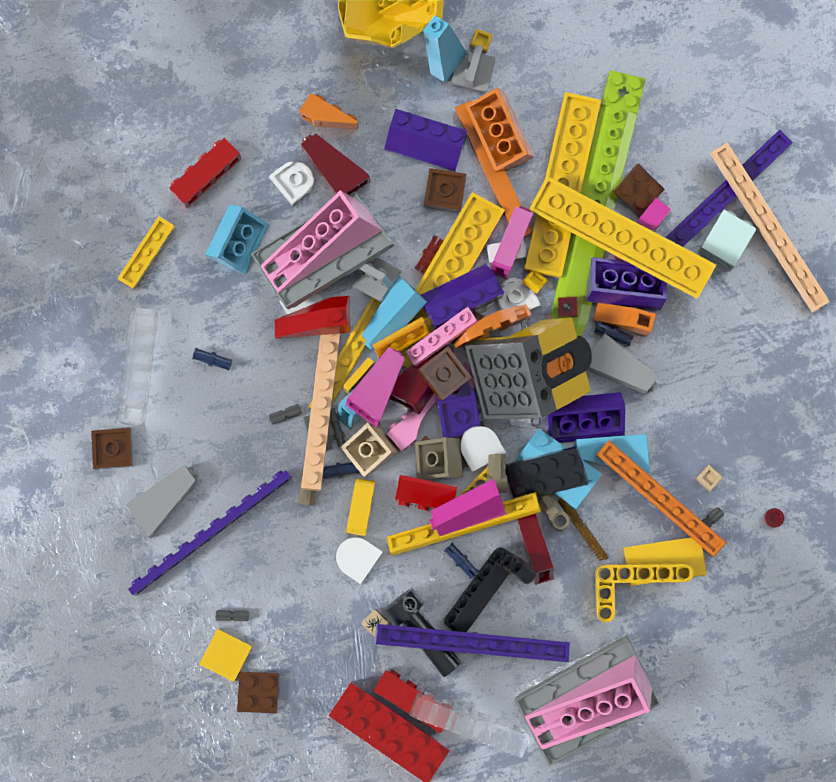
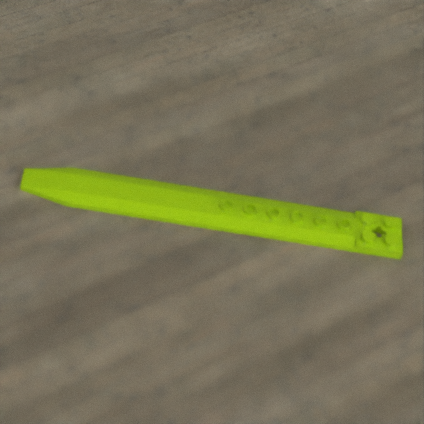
[549,70,646,355]

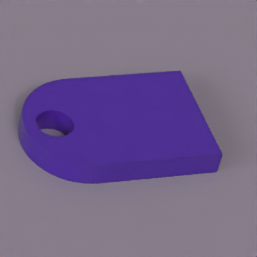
[436,382,480,438]

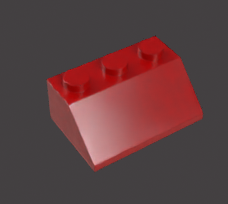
[395,475,457,511]

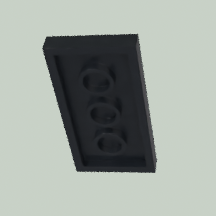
[505,446,589,499]

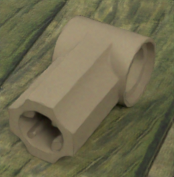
[486,454,507,493]
[298,471,317,506]
[538,493,570,531]

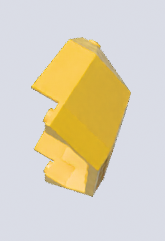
[338,0,444,48]

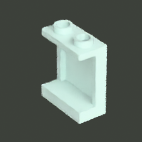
[698,210,756,271]

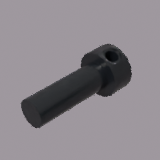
[382,588,461,677]

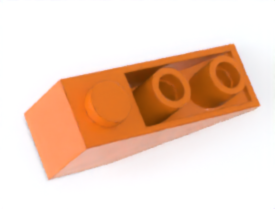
[299,93,359,130]
[593,303,656,336]

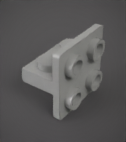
[451,45,496,92]
[352,257,402,302]

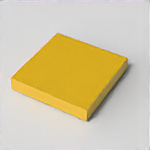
[343,358,374,395]
[199,629,253,682]

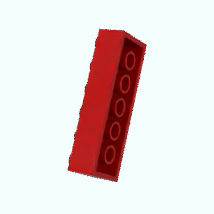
[328,682,450,782]

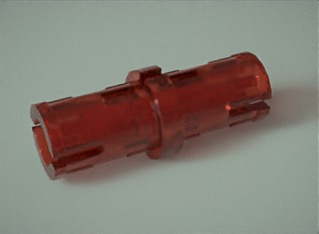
[415,235,443,274]

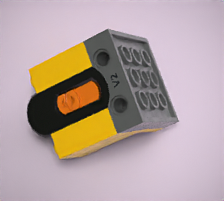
[465,318,592,419]

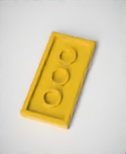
[623,538,707,586]

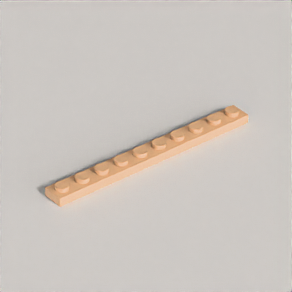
[710,143,830,312]
[301,333,341,491]

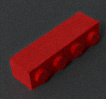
[169,137,242,208]
[373,669,453,733]

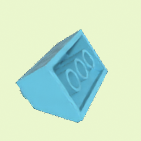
[514,428,602,510]

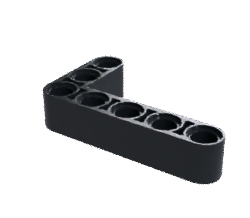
[444,547,536,632]

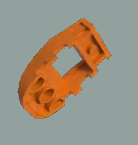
[454,304,532,349]

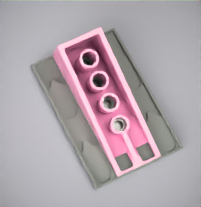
[251,190,395,309]
[514,635,660,767]

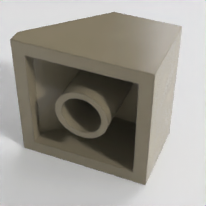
[415,437,463,480]

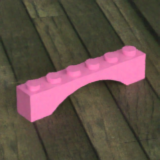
[387,361,477,453]

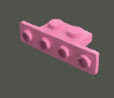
[406,307,477,366]

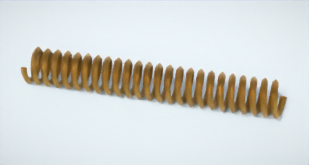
[558,498,609,561]

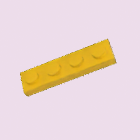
[117,216,176,290]

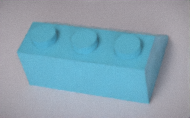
[205,204,269,274]

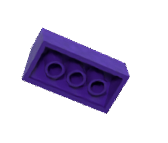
[384,109,467,172]
[586,257,667,310]
[421,264,504,330]
[546,392,625,443]

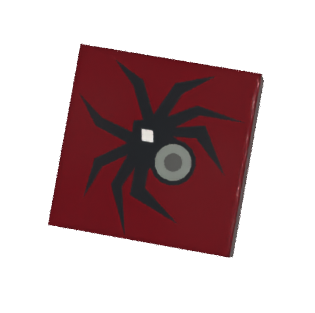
[557,297,578,317]

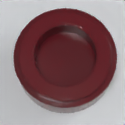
[764,508,784,528]

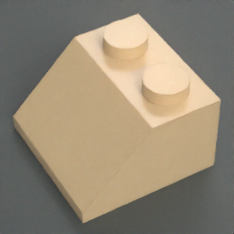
[340,422,399,477]

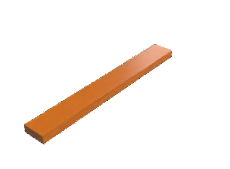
[455,100,533,238]
[596,440,727,557]

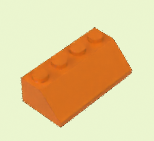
[466,88,535,172]

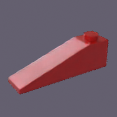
[274,295,351,339]

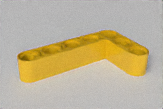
[595,563,694,622]

